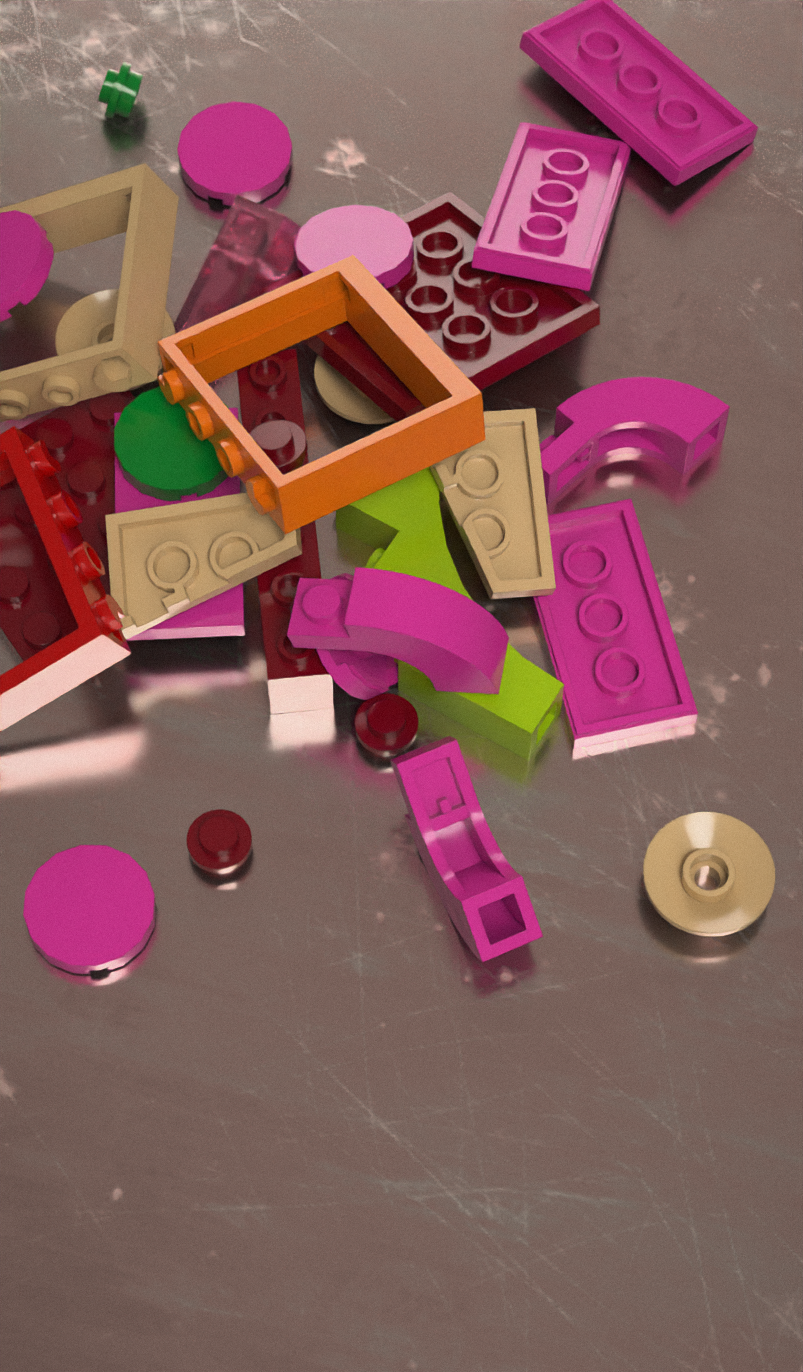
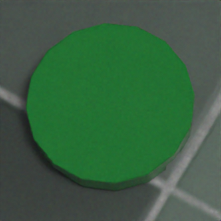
[114,386,229,501]

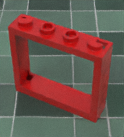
[0,426,131,732]

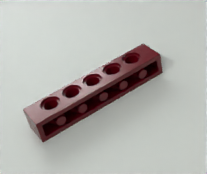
[237,349,334,714]

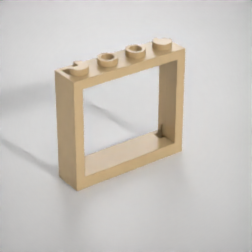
[0,163,179,422]

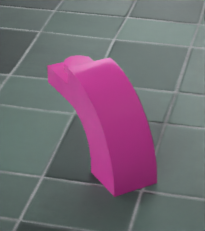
[540,377,730,506]
[287,567,509,694]
[390,736,543,963]

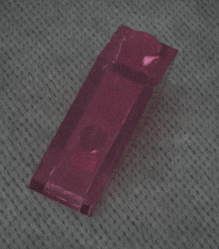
[174,194,301,334]

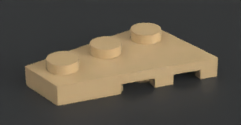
[429,408,556,599]
[105,492,302,640]

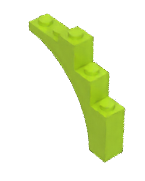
[336,467,564,761]

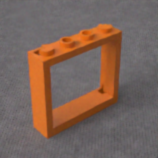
[157,255,486,534]

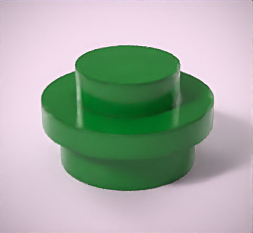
[98,62,144,119]

